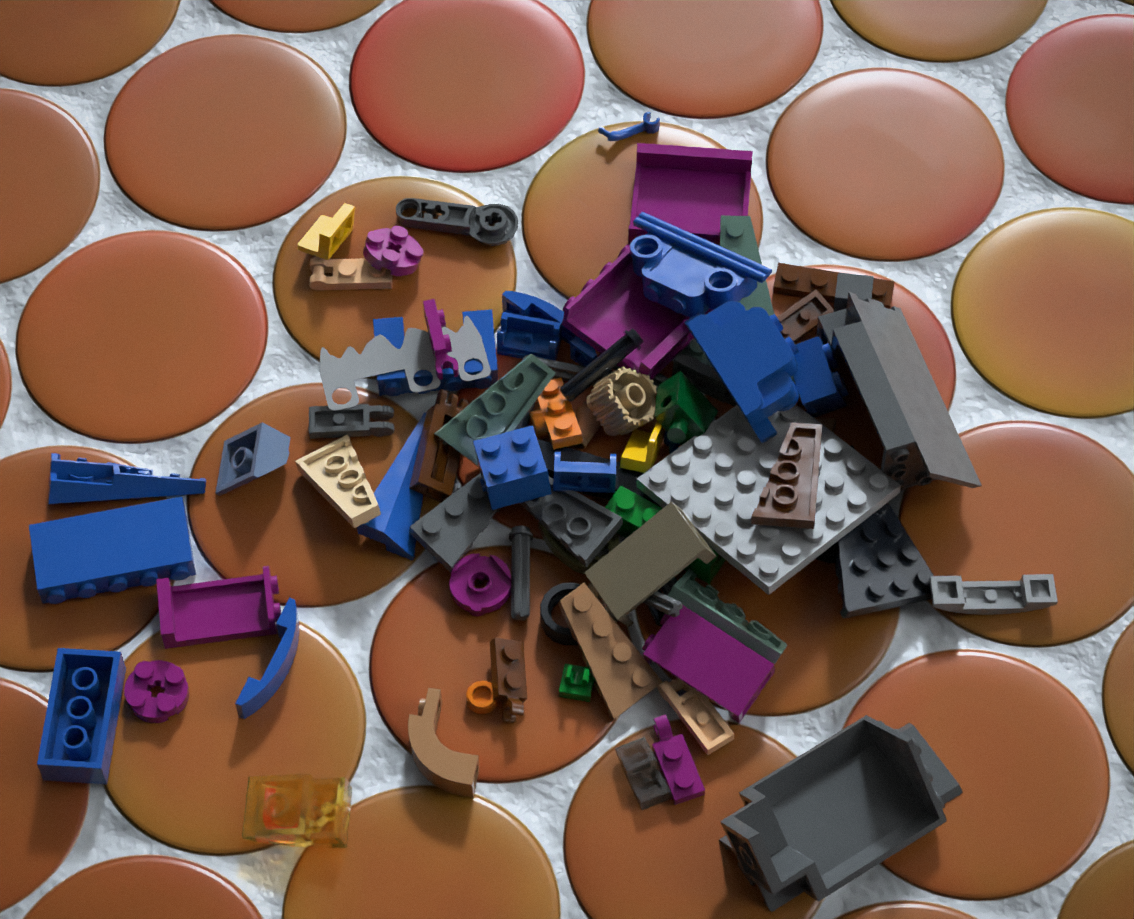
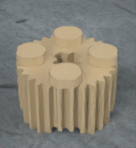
[587,366,657,436]

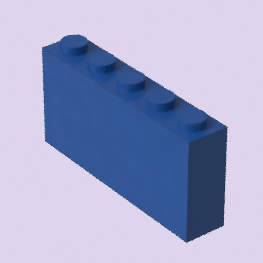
[29,497,196,604]

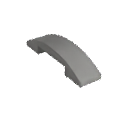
[929,574,1058,615]

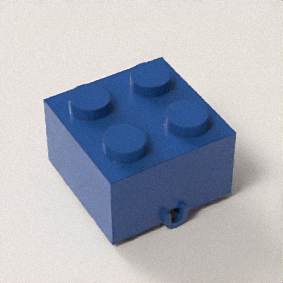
[793,336,849,417]
[473,425,552,510]

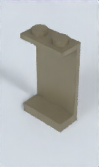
[584,501,716,627]

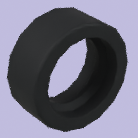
[540,583,596,645]

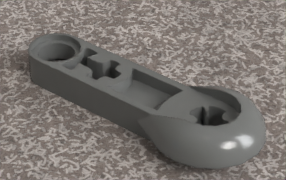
[396,198,518,246]

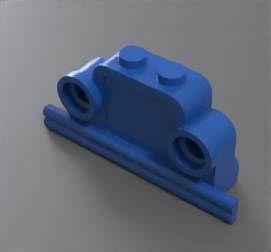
[630,212,772,318]
[684,301,799,443]

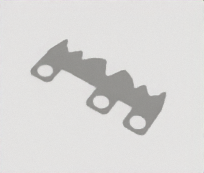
[319,315,491,411]

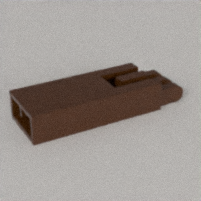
[409,389,469,503]

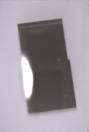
[615,737,672,810]

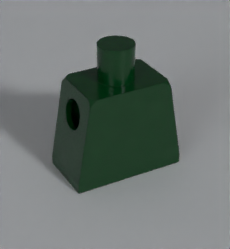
[654,371,718,445]

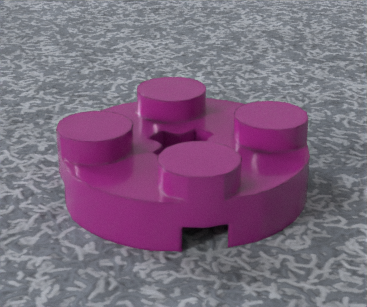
[363,226,423,276]
[450,553,511,617]
[124,660,189,723]

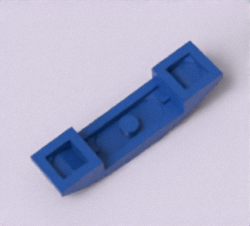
[502,291,597,367]
[235,598,299,719]

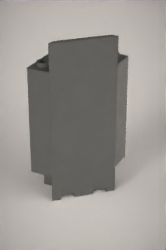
[816,292,982,492]
[719,715,963,912]

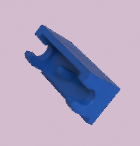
[497,312,562,361]
[553,452,616,493]

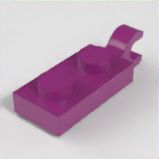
[423,299,459,380]
[652,714,705,805]

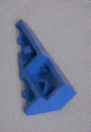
[357,412,426,561]
[48,453,206,504]

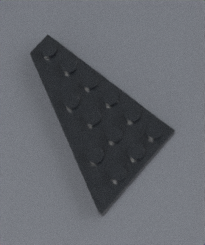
[834,445,934,619]

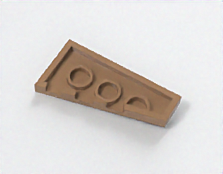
[558,583,662,721]

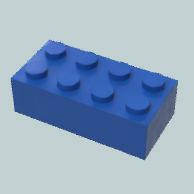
[37,648,126,784]

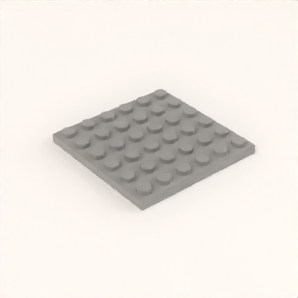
[636,405,901,595]

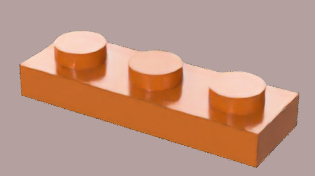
[536,378,583,449]

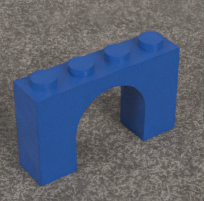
[373,309,498,397]

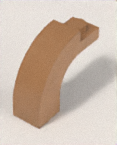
[408,688,480,798]

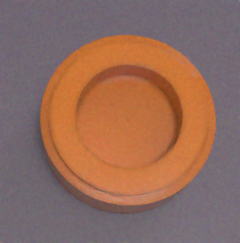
[529,409,548,440]
[466,681,498,714]

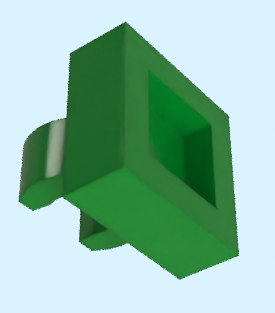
[559,663,595,702]

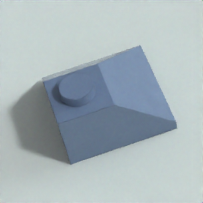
[215,422,291,496]

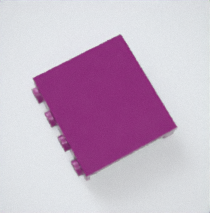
[628,143,753,246]
[562,245,713,380]

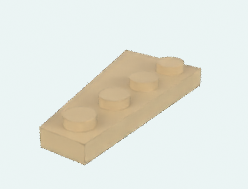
[295,435,381,528]

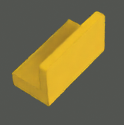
[297,203,355,260]
[620,421,664,473]

